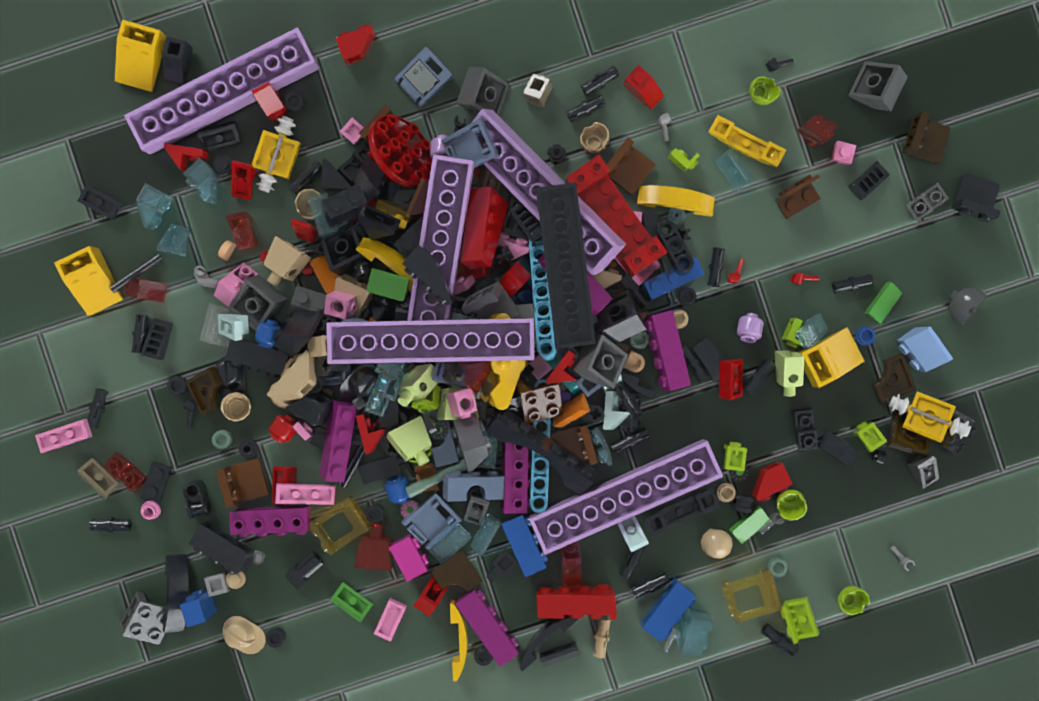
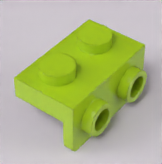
[781,597,819,644]

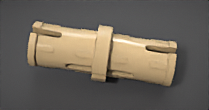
[593,617,611,658]

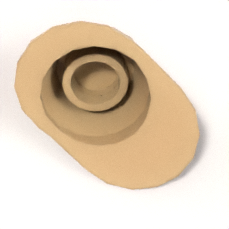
[222,616,266,654]

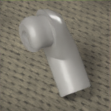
[194,266,219,289]

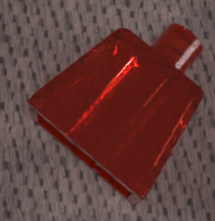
[354,524,393,571]

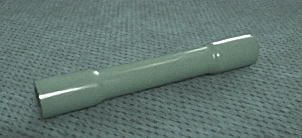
[405,459,467,498]

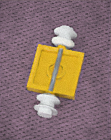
[252,116,301,193]
[889,391,971,443]

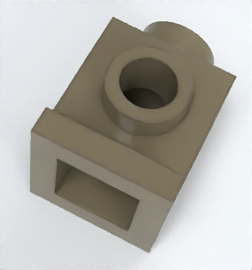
[523,74,553,108]

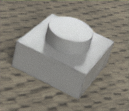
[204,572,230,597]

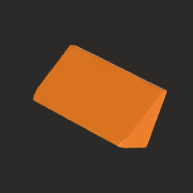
[309,255,339,294]
[553,393,590,428]

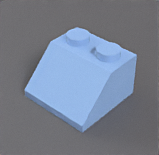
[896,327,953,372]

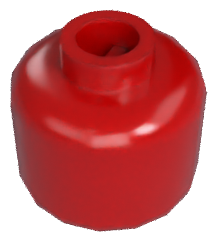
[269,414,297,444]

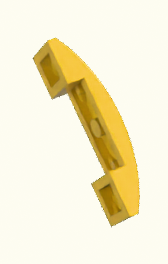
[708,115,786,168]
[637,185,715,217]
[355,238,414,293]
[450,599,468,681]

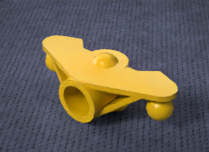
[478,313,526,410]

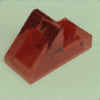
[226,211,258,250]
[124,278,167,302]

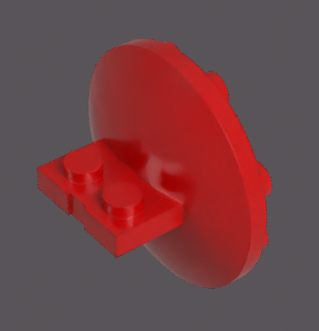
[367,114,432,188]

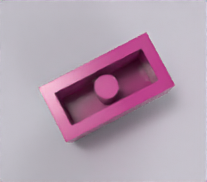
[389,534,430,582]

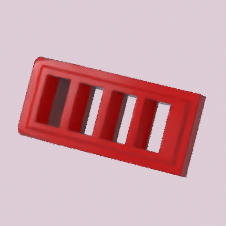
[291,219,319,243]

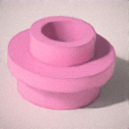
[141,501,161,520]

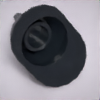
[215,356,247,398]
[339,363,380,402]

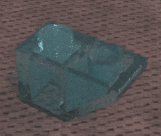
[183,158,219,204]
[136,183,172,230]

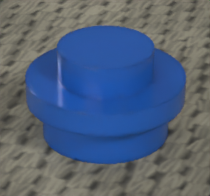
[855,326,875,345]

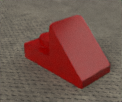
[164,143,209,172]
[231,161,258,200]
[545,348,577,384]
[356,414,386,454]

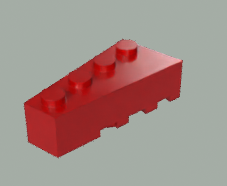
[460,187,509,269]
[536,584,617,619]

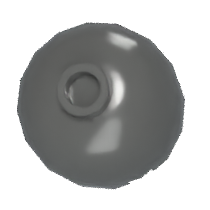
[948,287,988,326]

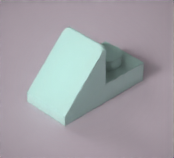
[218,314,249,341]
[603,391,630,430]
[617,516,649,552]

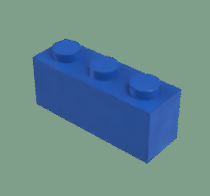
[641,257,704,301]
[501,513,548,577]
[640,578,696,642]

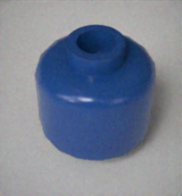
[255,319,281,349]
[385,475,410,505]

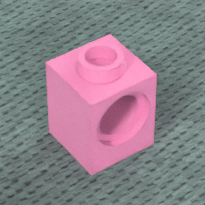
[324,290,357,319]
[446,388,477,419]

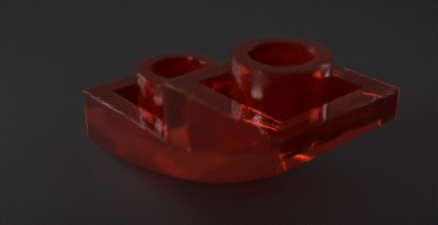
[103,452,147,493]

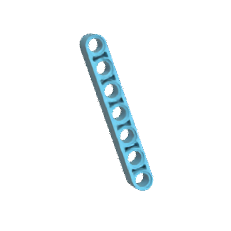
[529,227,558,361]
[530,379,551,513]

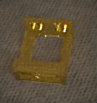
[309,495,372,555]
[722,569,782,622]

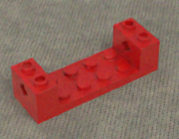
[565,155,667,278]

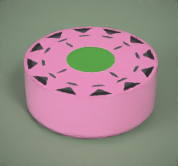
[401,499,419,517]

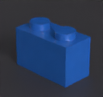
[180,589,217,627]

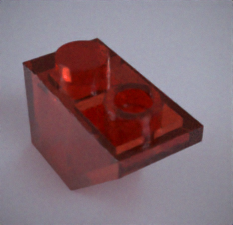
[797,113,838,147]
[459,361,492,393]
[560,542,582,588]

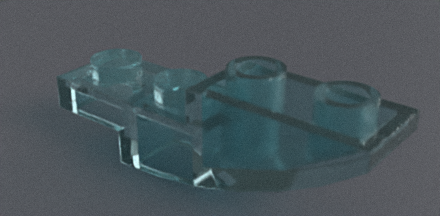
[364,362,406,417]

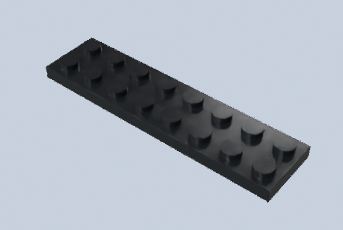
[536,182,596,349]

